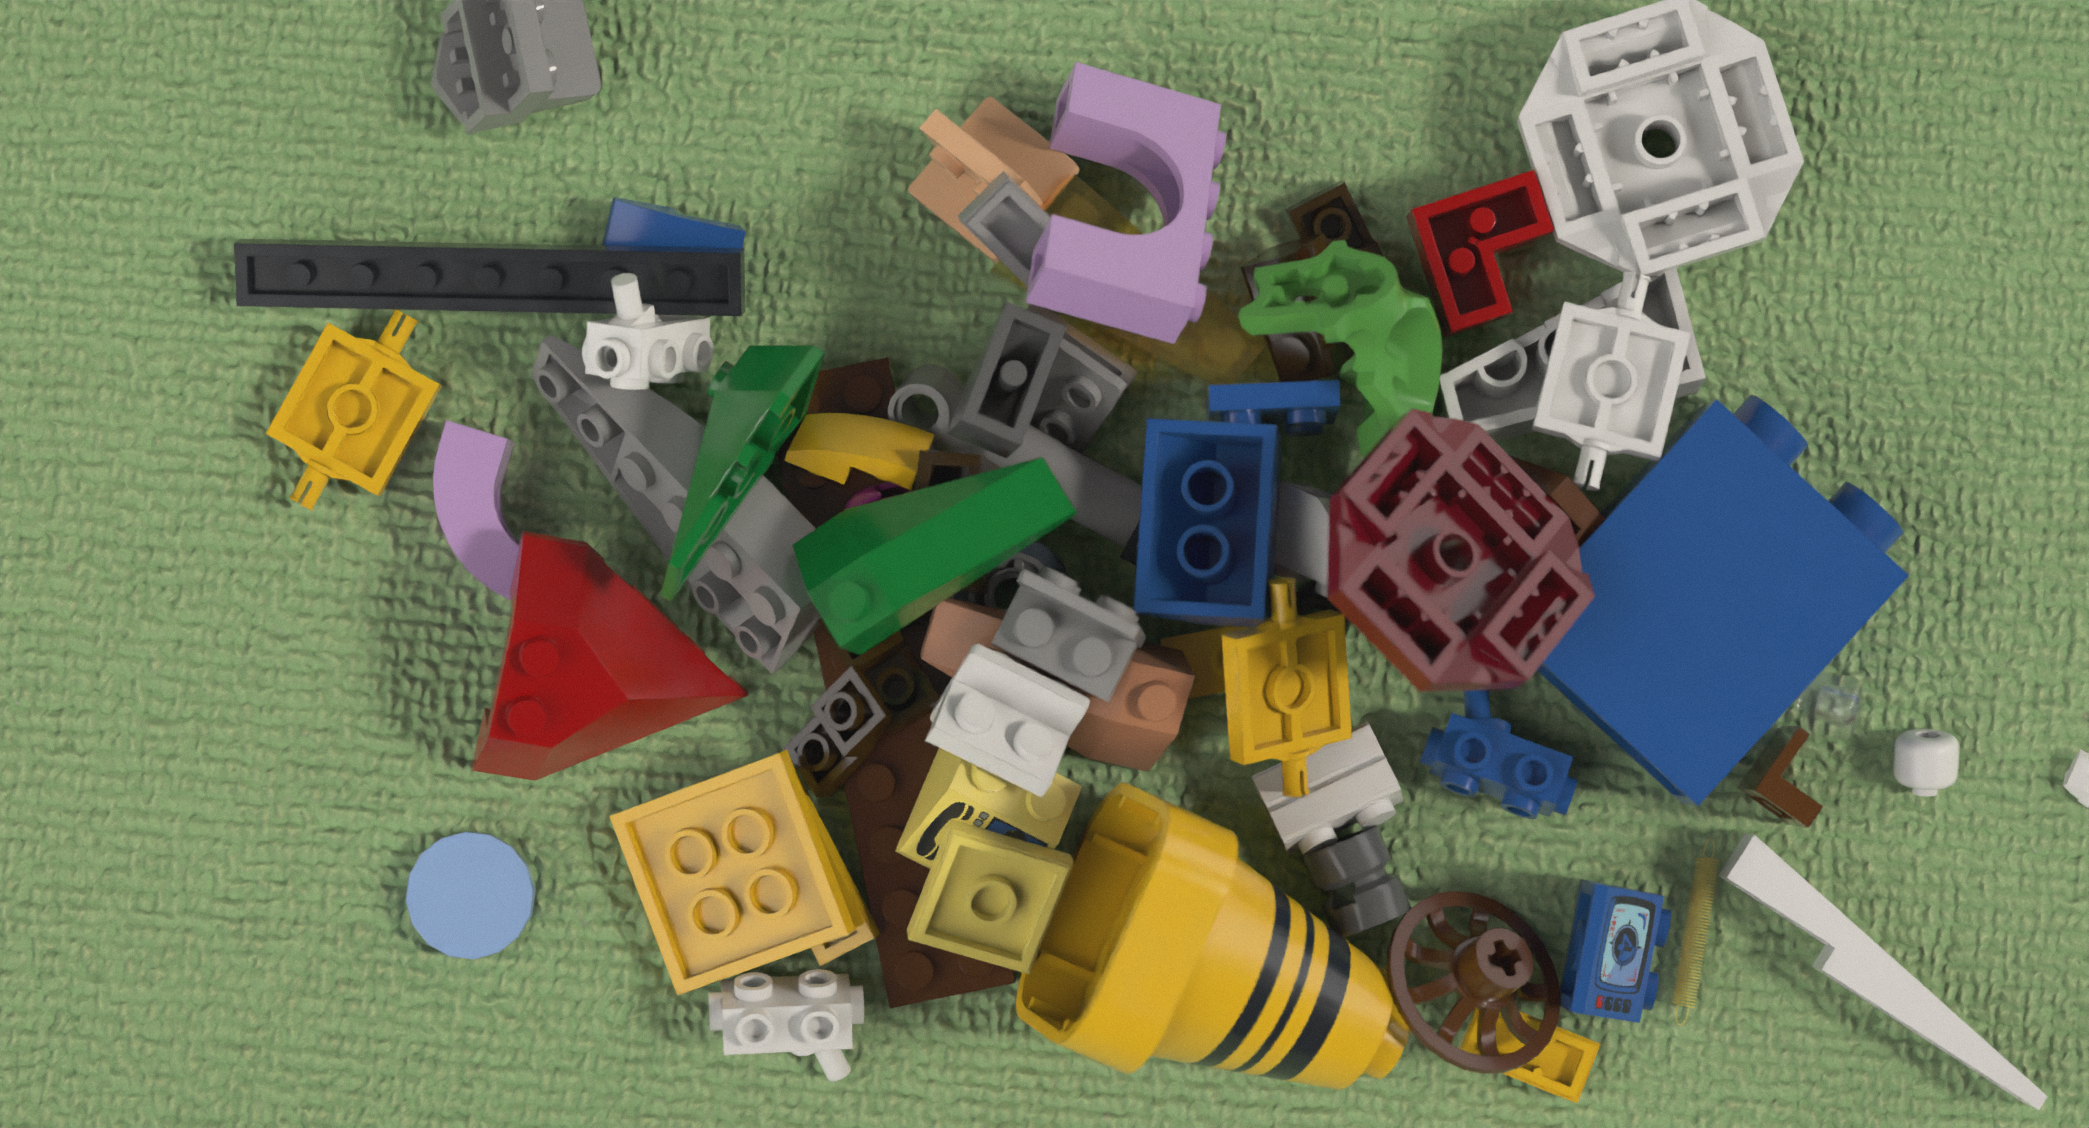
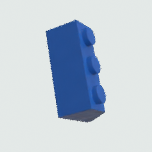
[1134,418,1283,627]

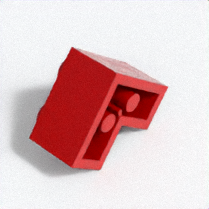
[1406,170,1554,338]

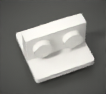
[925,644,1090,797]

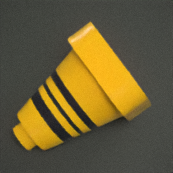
[1016,782,1410,1090]

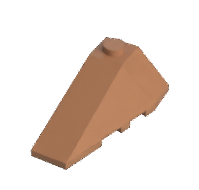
[920,598,1195,772]

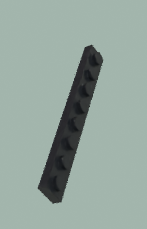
[234,239,745,316]

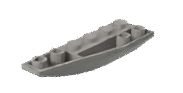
[531,335,822,674]

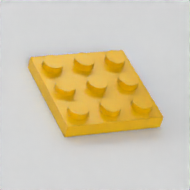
[609,750,856,996]

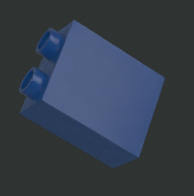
[1536,394,1909,806]

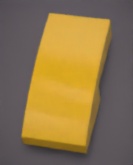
[784,413,935,490]

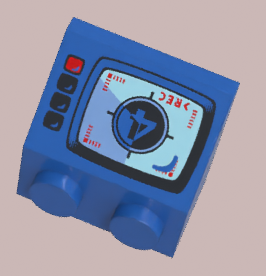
[1560,879,1671,1023]

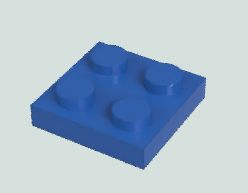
[1206,380,1340,436]

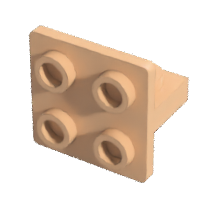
[908,97,1079,263]

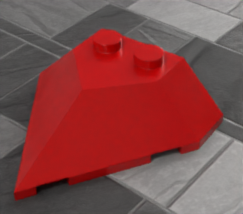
[472,531,749,781]

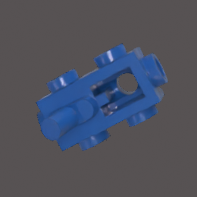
[1419,690,1578,819]

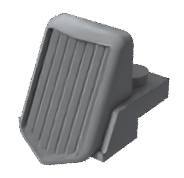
[431,0,601,135]

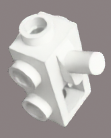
[582,273,713,390]
[708,969,864,1082]

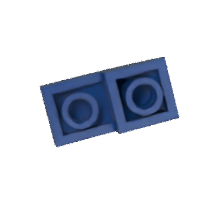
[602,197,746,248]

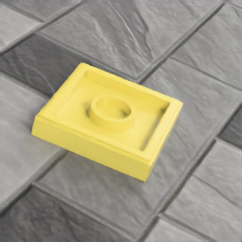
[907,819,1074,974]

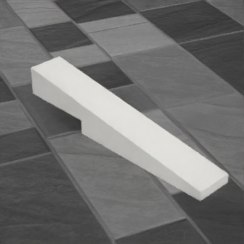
[1718,833,2048,1110]

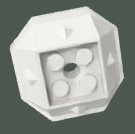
[1517,0,1804,279]

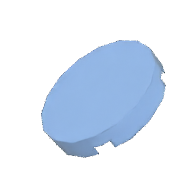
[406,831,535,959]

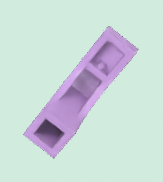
[433,420,520,600]

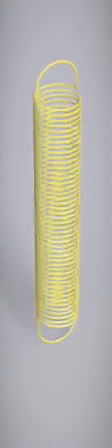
[1671,839,1720,1026]

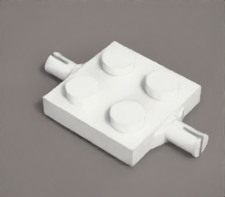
[1532,272,1691,491]

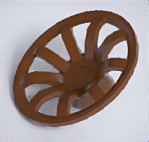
[1386,891,1561,1074]

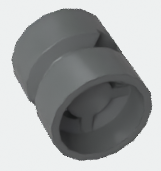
[1301,825,1411,938]

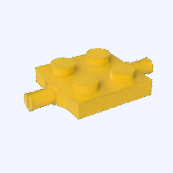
[266,309,442,511]
[1222,577,1352,797]

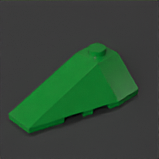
[660,345,825,601]
[792,457,1078,655]

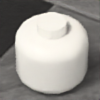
[1893,729,1960,797]

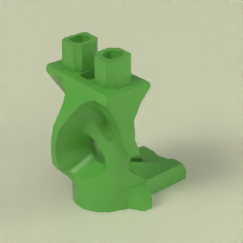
[1239,240,1443,458]

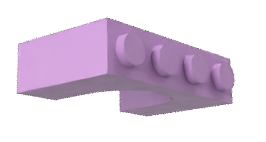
[1026,62,1226,344]

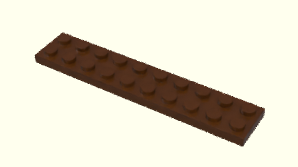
[778,357,1015,1008]

